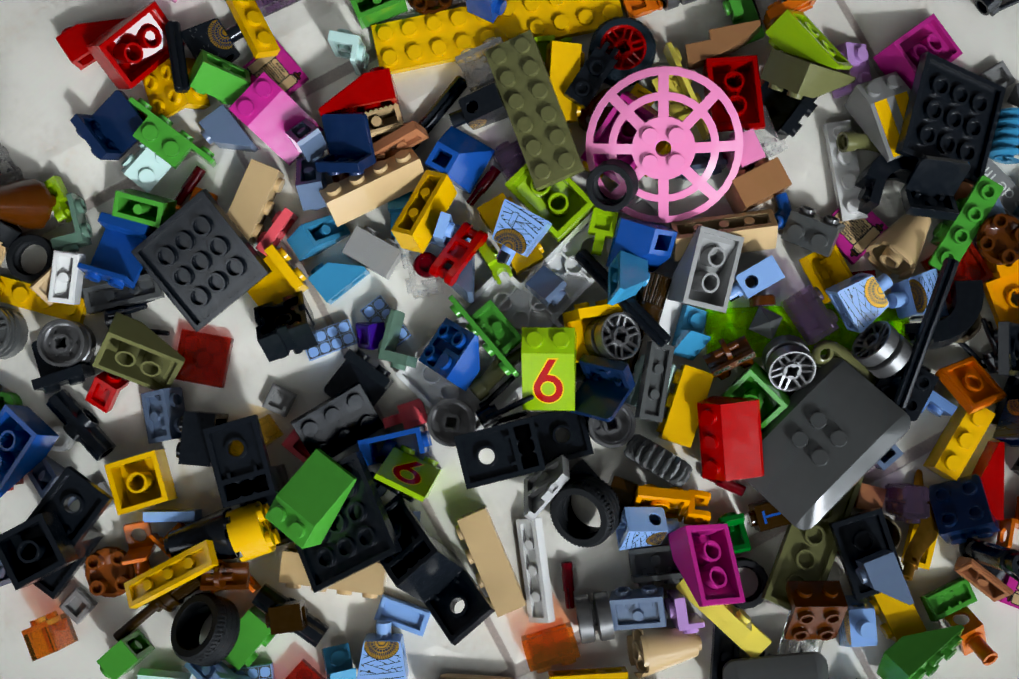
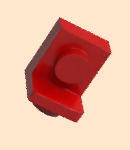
[85,371,130,413]

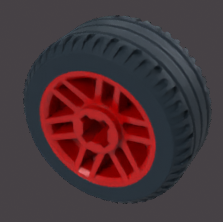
[588,16,656,87]

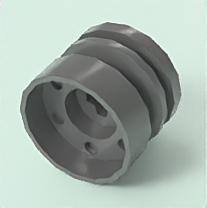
[0,306,29,359]

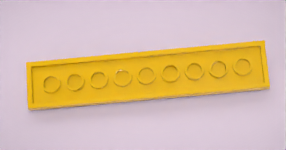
[371,0,623,74]

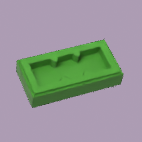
[920,576,977,622]

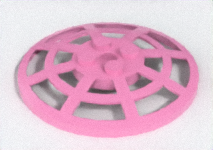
[585,65,743,223]

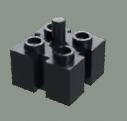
[254,291,319,362]

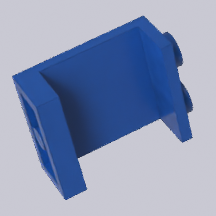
[77,212,154,289]
[358,426,432,466]

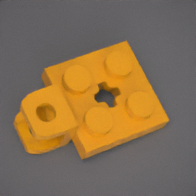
[983,259,1019,328]
[631,484,711,525]

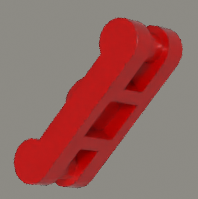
[429,222,488,286]

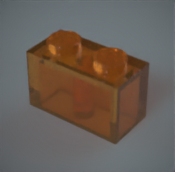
[21,611,78,661]
[521,622,581,673]

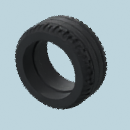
[550,475,622,548]
[171,592,240,666]

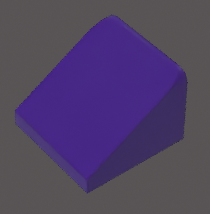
[356,322,385,350]

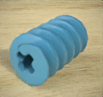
[989,108,1019,164]

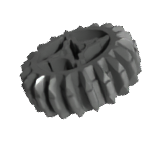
[624,434,693,488]

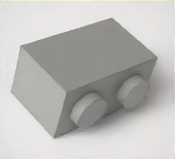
[342,225,403,280]

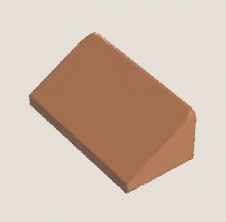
[954,556,1014,602]

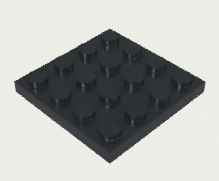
[895,52,1006,185]
[131,189,272,332]
[295,451,402,593]

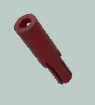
[466,165,501,206]
[174,166,206,206]
[700,472,746,497]
[561,561,575,609]

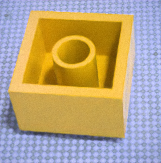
[104,449,178,515]

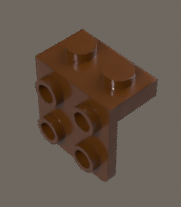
[784,581,848,641]

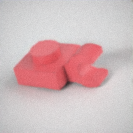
[382,398,428,430]

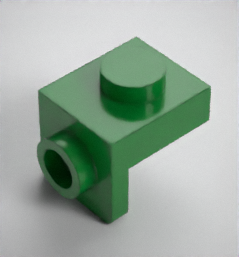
[717,512,751,554]

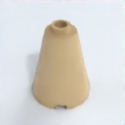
[866,213,931,279]
[627,627,702,678]

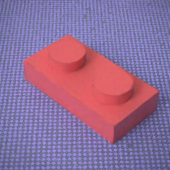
[255,207,298,256]

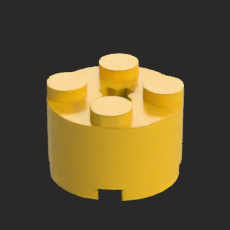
[225,501,281,562]

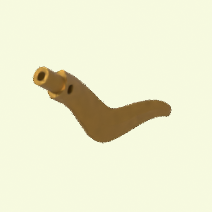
[902,469,938,581]

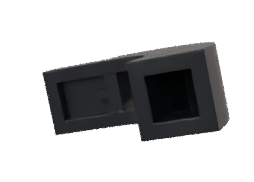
[855,154,917,215]
[901,280,984,349]

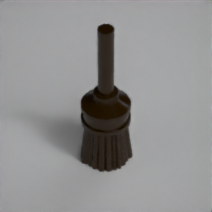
[626,271,672,375]
[113,575,201,642]

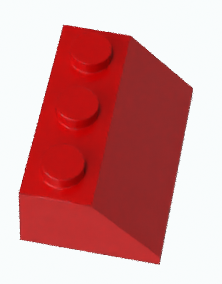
[697,396,764,481]

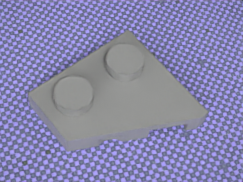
[524,455,570,521]

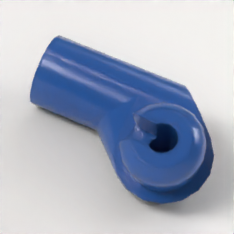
[774,192,792,230]

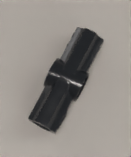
[46,389,116,461]
[252,583,329,647]

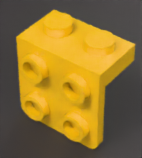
[143,58,210,118]
[248,244,309,306]
[562,299,623,363]

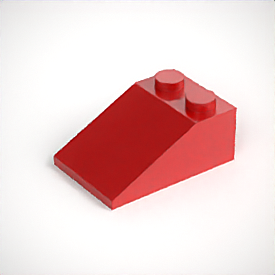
[86,1,185,89]
[702,55,765,132]
[318,67,400,117]

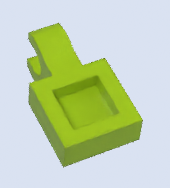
[43,176,72,223]
[588,207,619,256]
[478,242,513,285]

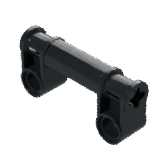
[959,538,1019,582]

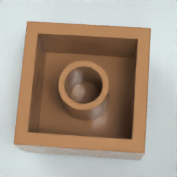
[724,157,792,214]

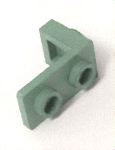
[50,192,93,253]
[378,309,418,371]

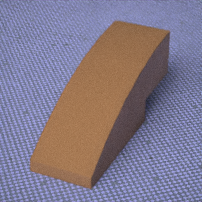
[685,20,761,70]

